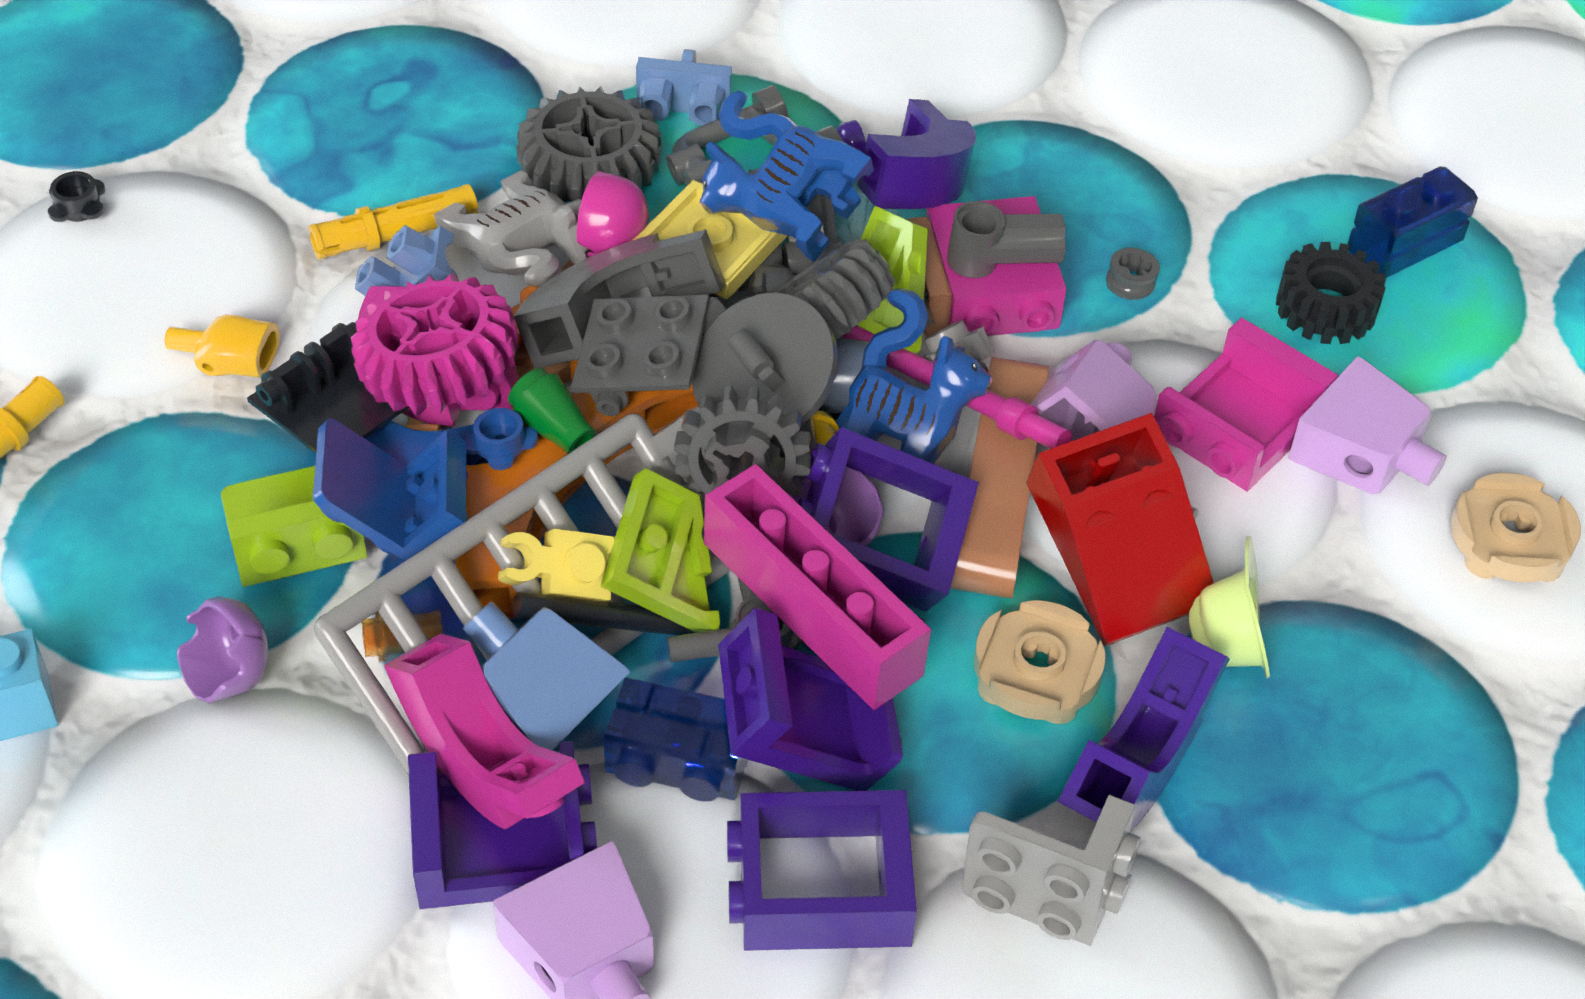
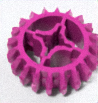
[351,273,519,415]

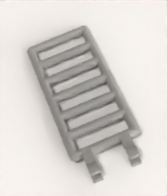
[314,405,730,776]

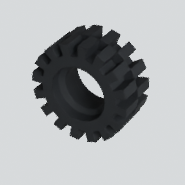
[1276,242,1386,344]

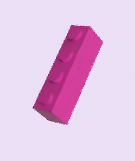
[704,464,931,710]

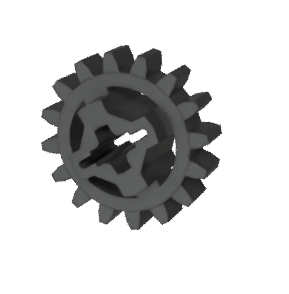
[673,385,811,510]

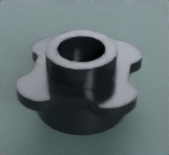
[48,171,105,222]

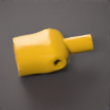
[164,314,280,378]

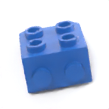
[313,418,468,561]

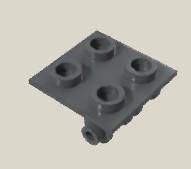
[571,294,710,416]

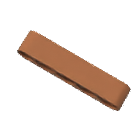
[950,357,1050,599]

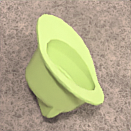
[1189,536,1270,679]

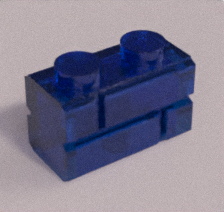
[1347,166,1478,278]
[604,678,748,802]

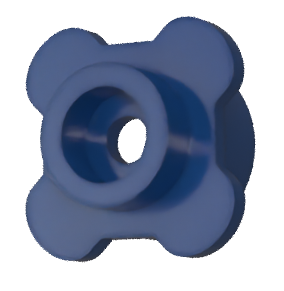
[463,408,538,470]

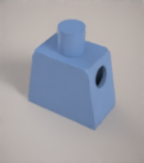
[462,601,630,750]

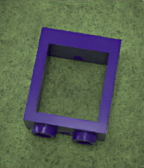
[797,427,979,612]
[727,790,917,951]

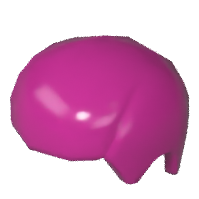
[576,171,649,257]

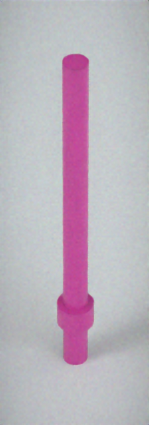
[841,325,1072,449]

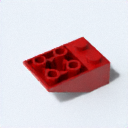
[1026,413,1214,647]

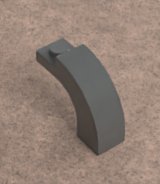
[513,229,725,369]

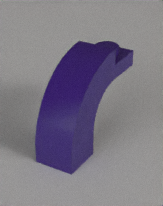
[857,99,976,209]
[1057,627,1230,832]

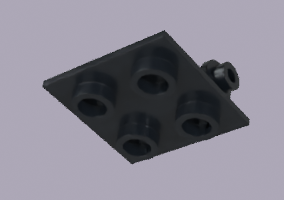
[247,322,410,453]

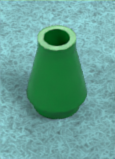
[508,368,597,454]

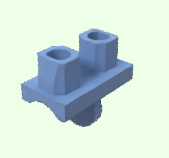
[636,49,732,125]
[355,225,458,296]

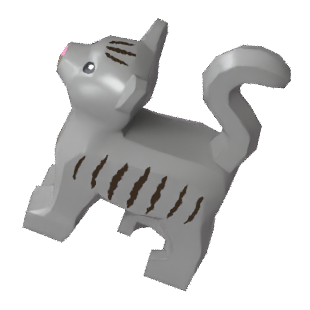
[433,170,590,287]

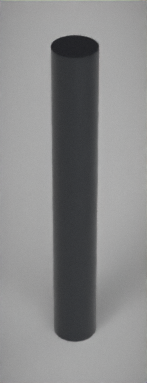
[513,592,696,636]

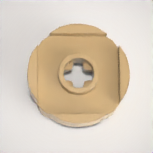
[1451,473,1581,582]
[974,600,1105,724]

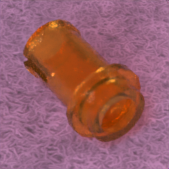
[361,610,443,663]

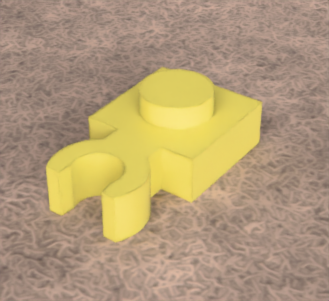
[498,529,614,602]

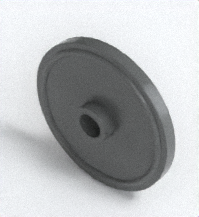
[692,293,838,439]

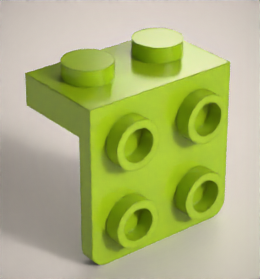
[221,466,367,587]

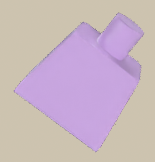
[1031,340,1156,441]
[1288,356,1447,494]
[492,841,654,999]

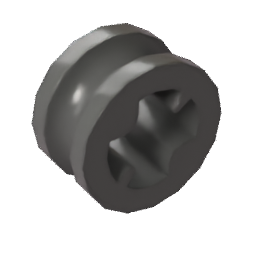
[1106,248,1160,300]

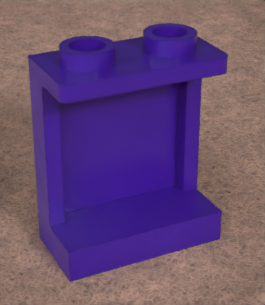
[718,608,903,791]
[408,741,597,909]

